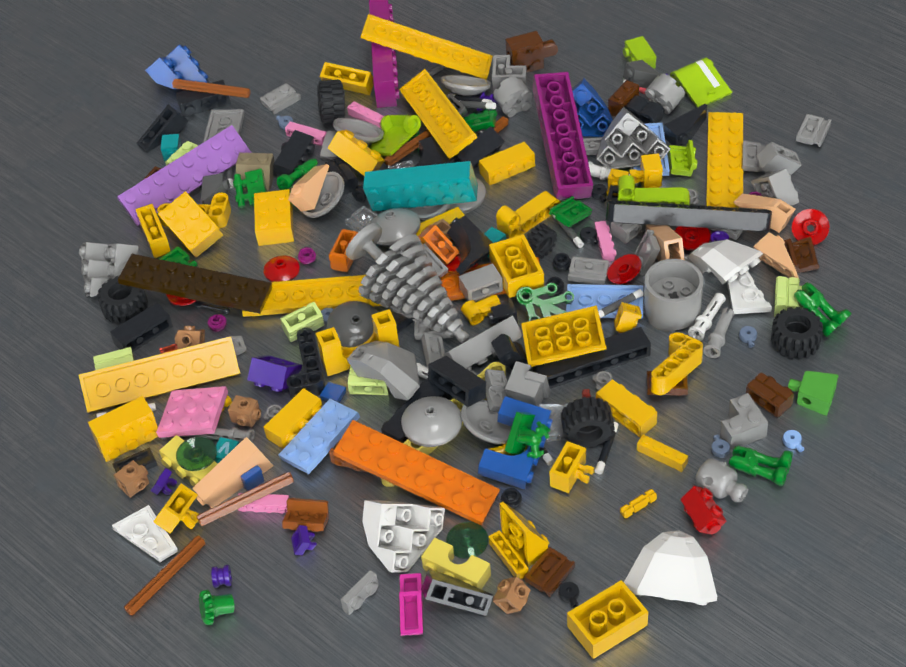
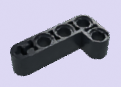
[286,328,325,399]

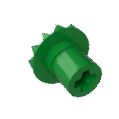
[198,589,235,625]

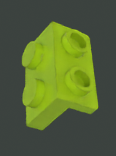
[668,140,698,177]

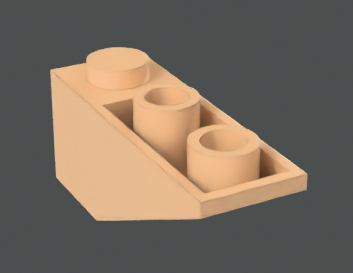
[734,193,796,233]

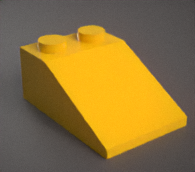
[499,502,549,568]

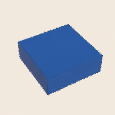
[320,382,346,403]
[241,465,264,491]

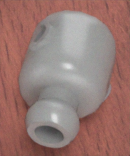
[696,458,748,502]

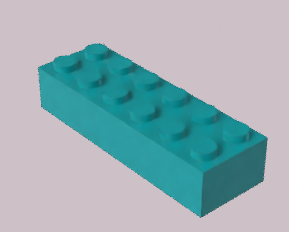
[363,161,478,211]

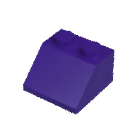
[247,355,303,392]

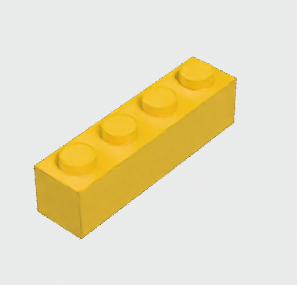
[637,434,688,472]
[488,530,529,579]

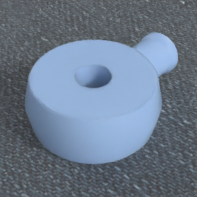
[782,430,804,452]

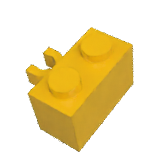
[629,153,663,188]
[549,441,594,493]
[153,483,199,534]

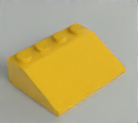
[521,305,606,367]

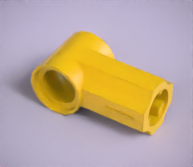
[461,295,501,325]

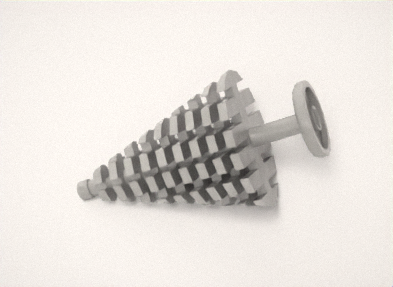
[345,223,469,343]

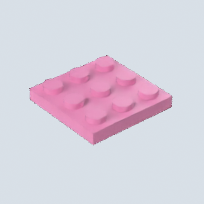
[156,386,228,438]

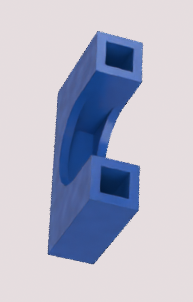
[478,396,553,490]

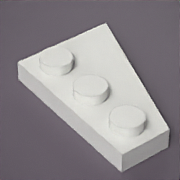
[727,271,772,314]
[112,505,178,562]

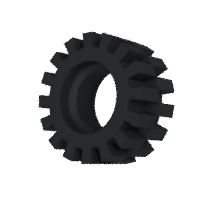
[526,223,557,259]

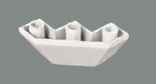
[688,239,763,285]
[362,500,445,572]
[624,530,717,605]

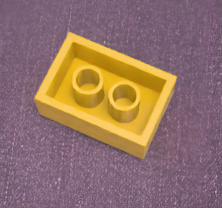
[254,189,294,246]
[158,191,223,258]
[489,234,544,298]
[88,396,158,462]
[567,580,648,659]

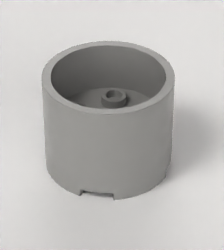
[644,259,704,333]

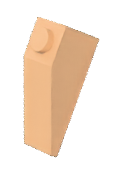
[288,164,329,212]
[753,232,799,278]

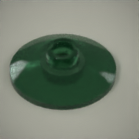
[176,437,217,471]
[446,522,488,559]

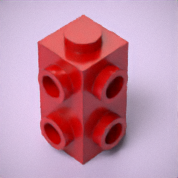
[680,486,727,535]

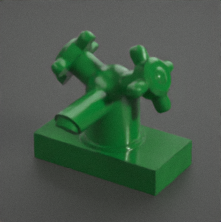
[504,412,550,459]

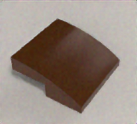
[780,236,820,274]

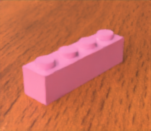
[347,102,384,129]
[285,122,327,146]
[595,221,616,262]
[238,493,290,514]

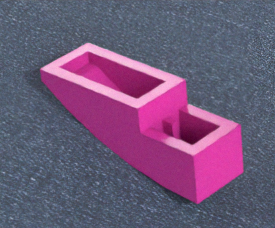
[399,573,423,636]

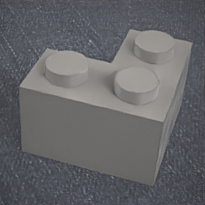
[492,55,527,92]
[751,169,800,206]
[720,393,768,451]

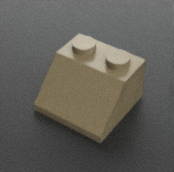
[235,152,275,192]

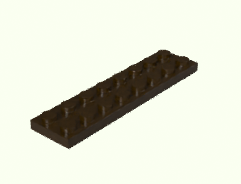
[118,254,272,314]

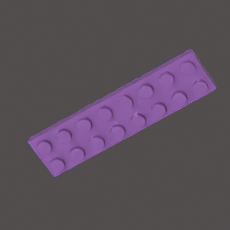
[117,125,252,227]

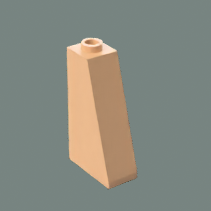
[645,224,685,262]
[192,437,274,508]

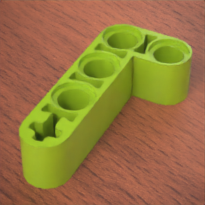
[618,175,690,205]

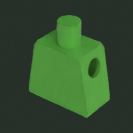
[788,371,839,416]

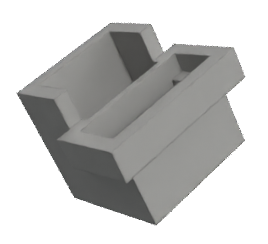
[505,361,551,407]

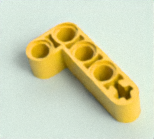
[496,191,561,239]
[157,192,231,229]
[651,332,703,395]

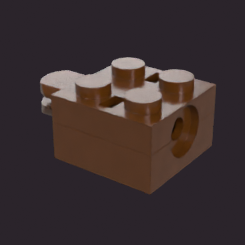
[505,31,558,73]

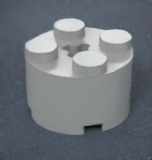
[645,74,685,115]
[493,76,533,117]

